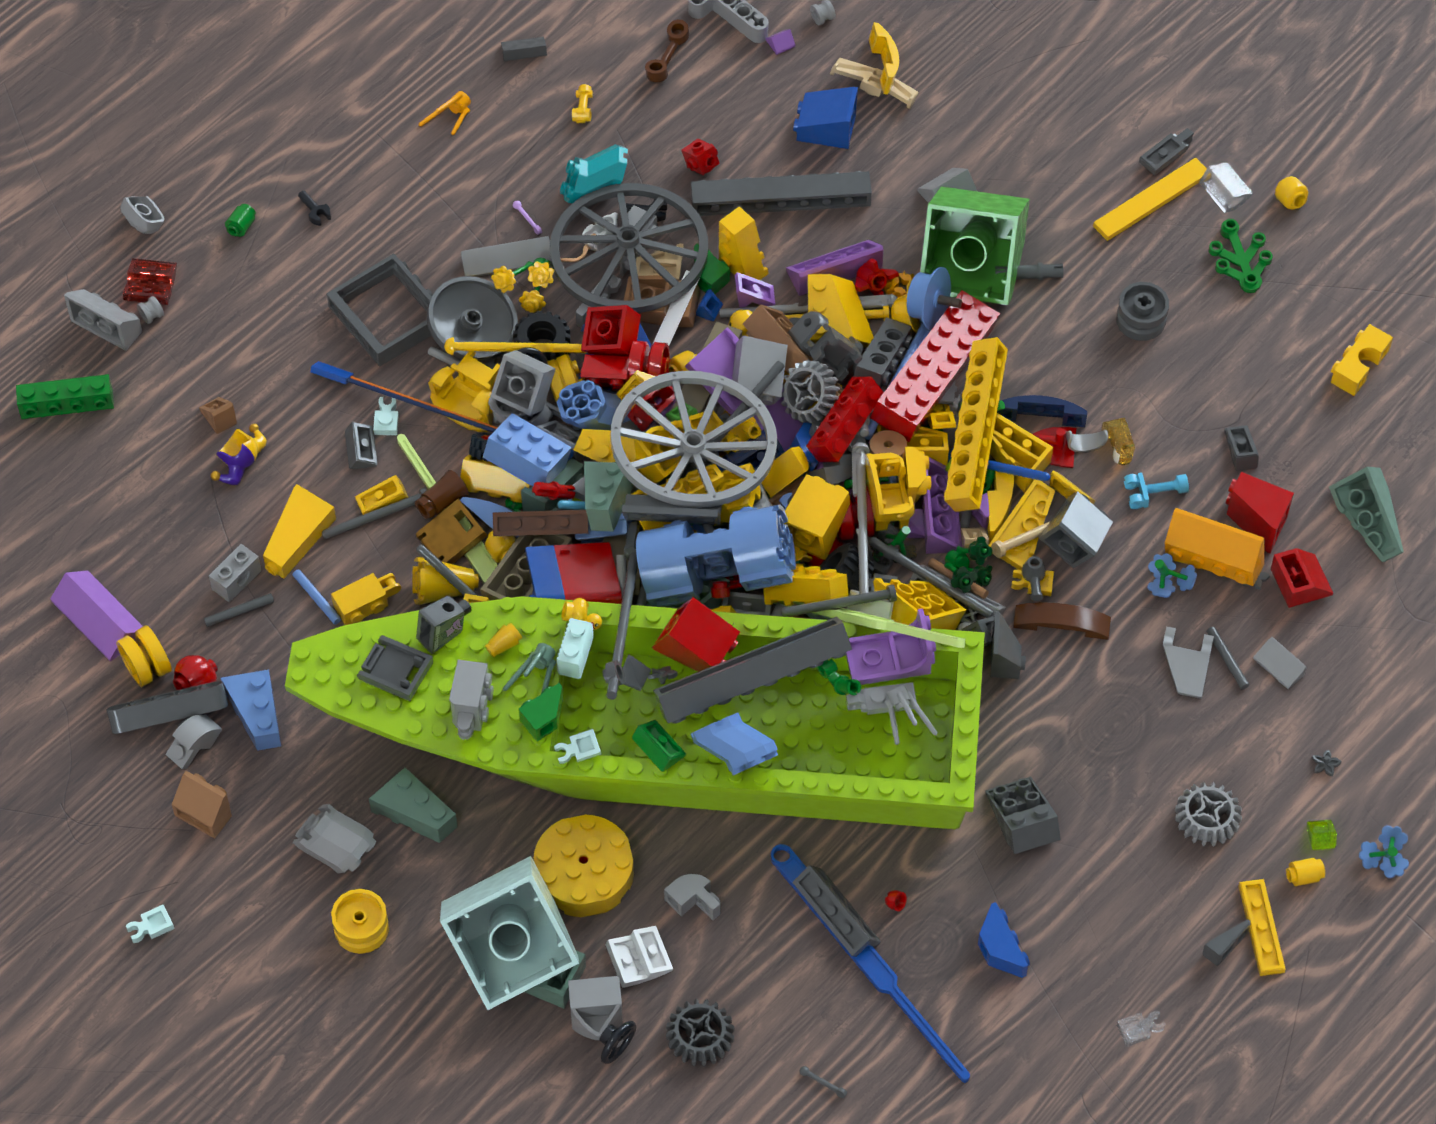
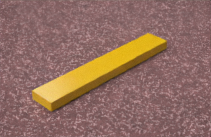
[1093,158,1210,241]

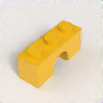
[1331,324,1393,396]

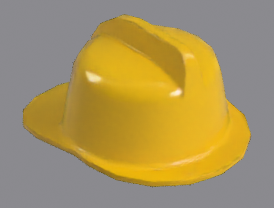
[891,279,920,333]

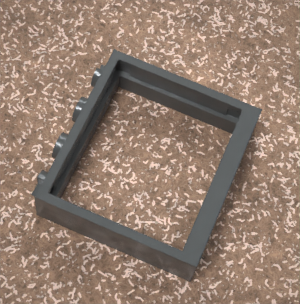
[326,254,433,367]

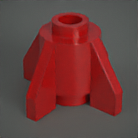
[855,258,899,296]

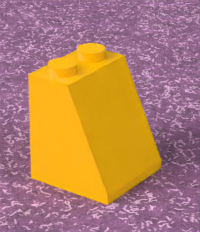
[784,474,850,560]

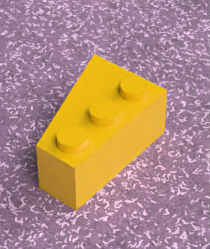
[718,207,769,280]
[990,413,1053,494]
[875,424,949,466]
[573,429,644,476]
[763,564,848,606]

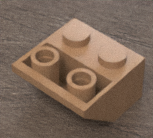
[172,771,232,839]

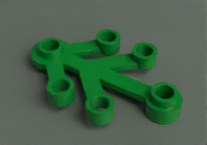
[1208,219,1273,293]

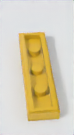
[1238,879,1286,976]

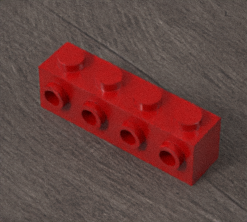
[806,377,884,462]

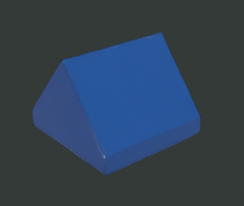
[696,289,723,321]

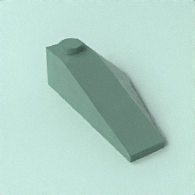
[1329,467,1404,562]

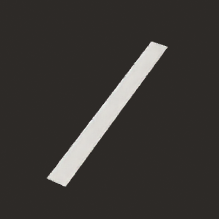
[652,270,700,346]

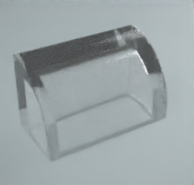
[1199,163,1253,213]

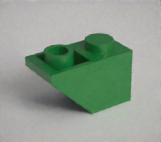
[694,243,730,294]
[518,683,563,742]

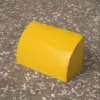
[761,446,809,498]

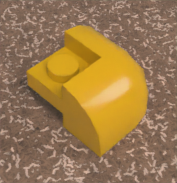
[715,463,761,522]

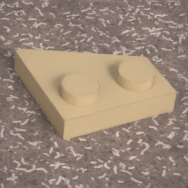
[636,244,684,280]

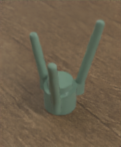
[503,643,556,693]

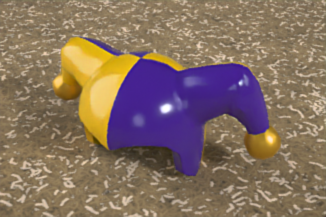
[211,424,267,485]

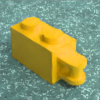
[331,573,402,625]

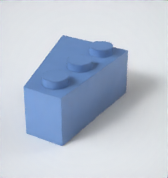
[221,670,281,751]

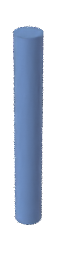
[292,569,341,625]

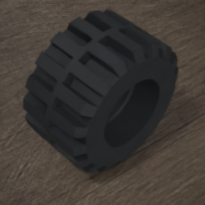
[513,311,571,362]
[819,543,874,596]

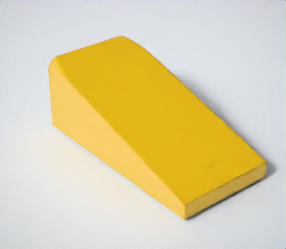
[355,475,408,515]

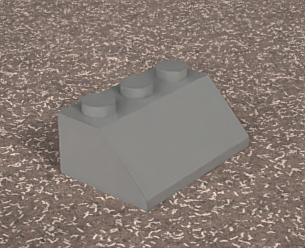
[64,289,142,351]

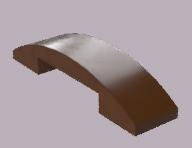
[1013,602,1111,640]

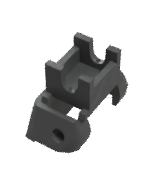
[787,311,863,382]

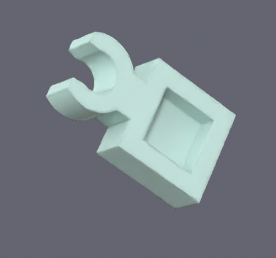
[373,397,399,435]
[554,729,601,764]
[126,905,175,943]

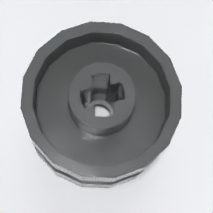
[1116,282,1169,341]

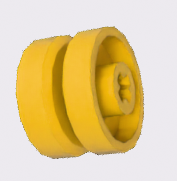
[116,625,172,688]
[331,889,389,954]

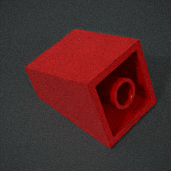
[1225,472,1294,553]
[652,597,740,672]

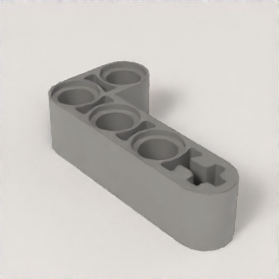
[688,0,769,43]

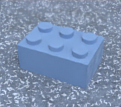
[483,413,572,486]

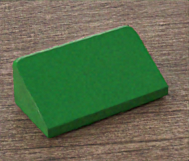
[632,720,686,772]

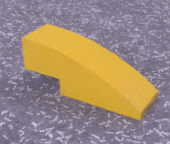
[987,471,1014,543]

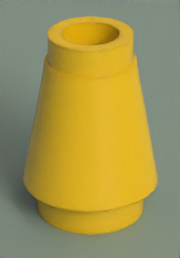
[485,623,522,657]

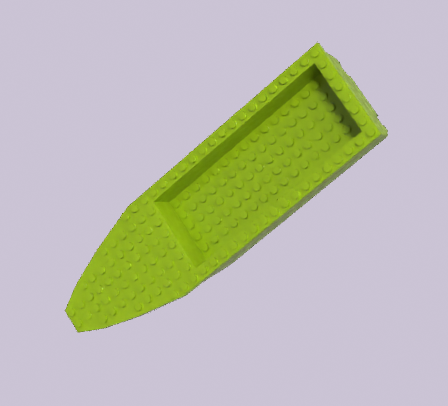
[285,596,985,830]

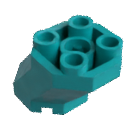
[560,144,628,204]

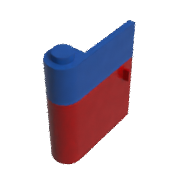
[525,542,622,604]

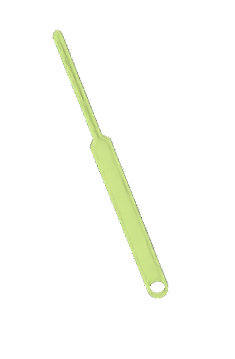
[397,434,498,584]
[774,601,965,648]

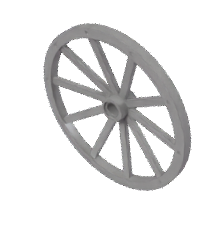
[610,371,777,508]

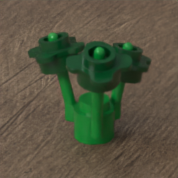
[944,536,992,593]

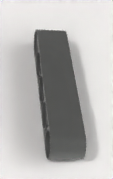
[106,681,228,734]

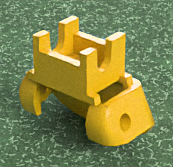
[428,351,500,432]
[865,453,915,531]

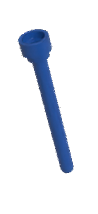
[948,448,1050,481]

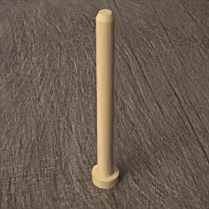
[991,522,1049,558]

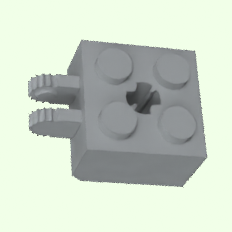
[449,660,494,740]

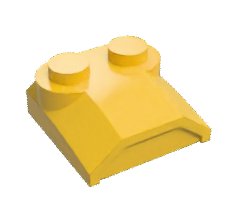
[903,447,931,505]

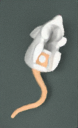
[560,212,618,262]

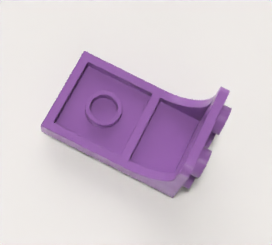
[846,609,936,685]

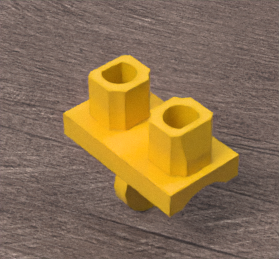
[721,416,761,454]

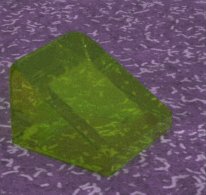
[1307,820,1337,850]

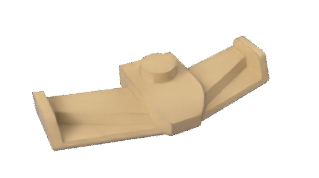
[830,58,918,109]

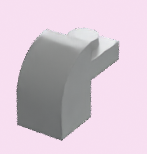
[165,714,222,769]
[664,874,721,920]

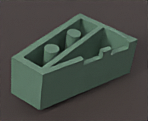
[584,461,634,532]
[369,768,457,843]

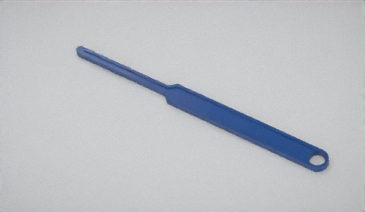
[771,844,970,1083]

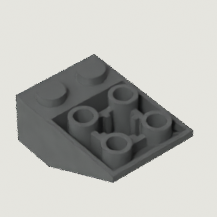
[985,777,1061,854]

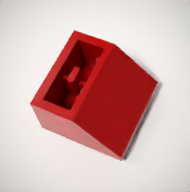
[580,354,629,391]
[1271,548,1333,608]

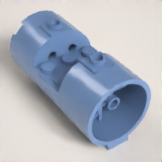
[636,504,796,607]

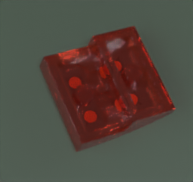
[123,258,177,305]

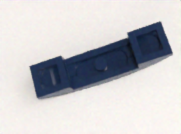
[997,395,1087,427]

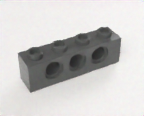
[854,317,913,388]

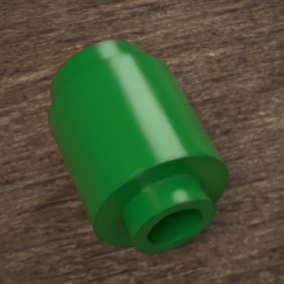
[225,204,256,237]

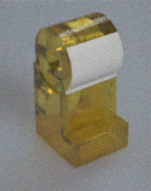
[1101,418,1135,465]

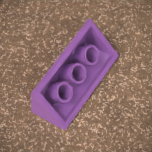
[786,240,883,296]
[921,455,962,554]
[50,571,143,662]

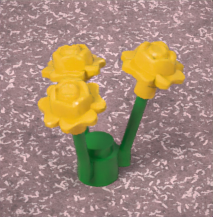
[491,257,554,313]

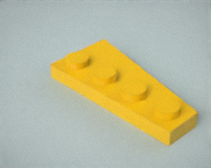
[989,479,1055,570]

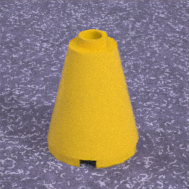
[412,557,479,605]

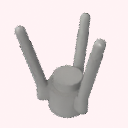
[885,685,937,745]

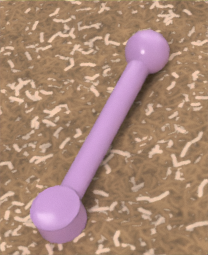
[513,201,542,235]

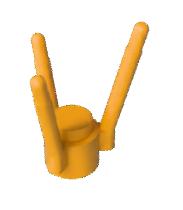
[418,91,471,135]

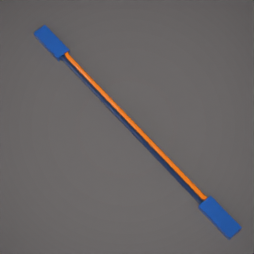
[311,361,574,460]

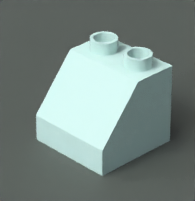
[440,856,579,1010]

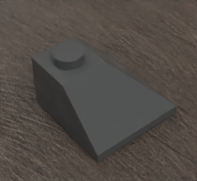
[990,612,1026,679]

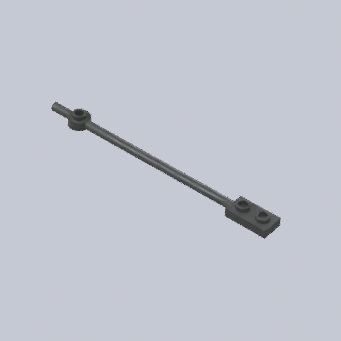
[603,520,643,700]

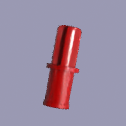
[532,481,576,500]

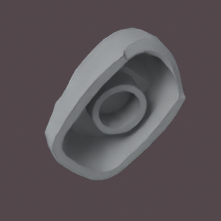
[120,196,164,234]

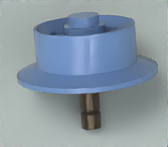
[907,267,962,331]

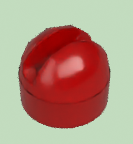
[885,890,907,911]

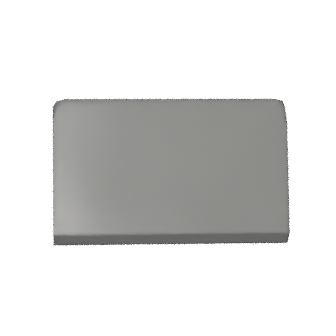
[1253,637,1307,689]

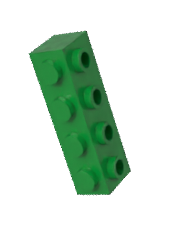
[16,374,114,419]

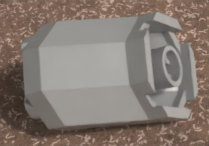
[293,804,376,873]

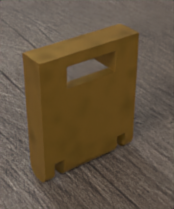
[416,499,488,564]

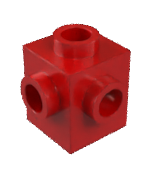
[681,139,720,175]

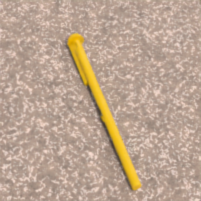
[444,337,585,355]

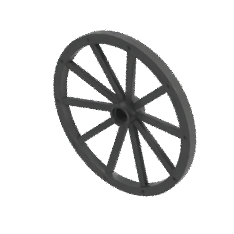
[550,183,708,313]

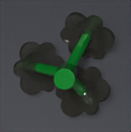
[870,523,917,566]

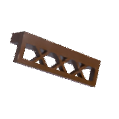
[493,510,589,536]

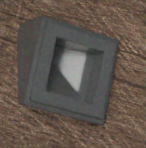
[623,655,651,691]

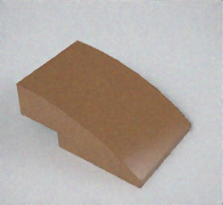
[624,275,700,327]

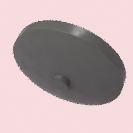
[427,276,518,362]

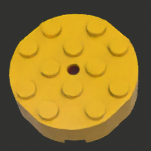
[533,814,634,917]

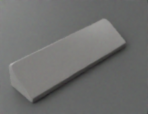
[461,236,552,277]

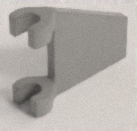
[1162,626,1214,699]

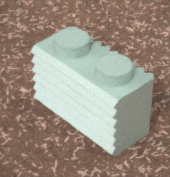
[557,618,594,679]

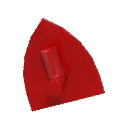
[1033,427,1077,468]

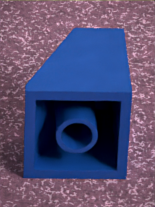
[793,87,858,149]

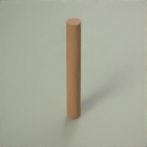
[928,558,989,599]

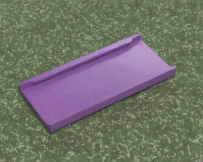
[685,327,803,452]

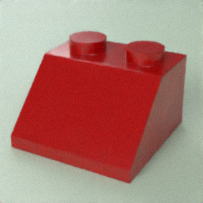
[581,305,641,356]

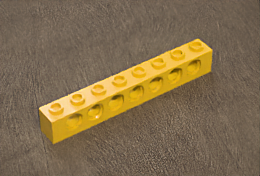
[944,337,1008,512]

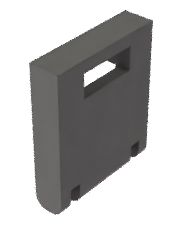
[357,635,433,701]

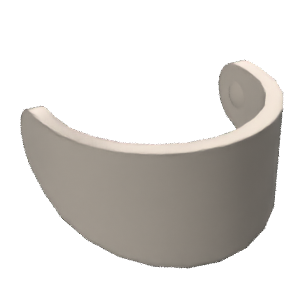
[1066,430,1108,452]

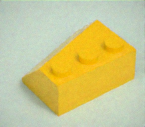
[807,274,874,348]
[873,578,966,630]

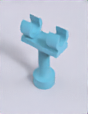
[1124,473,1189,509]

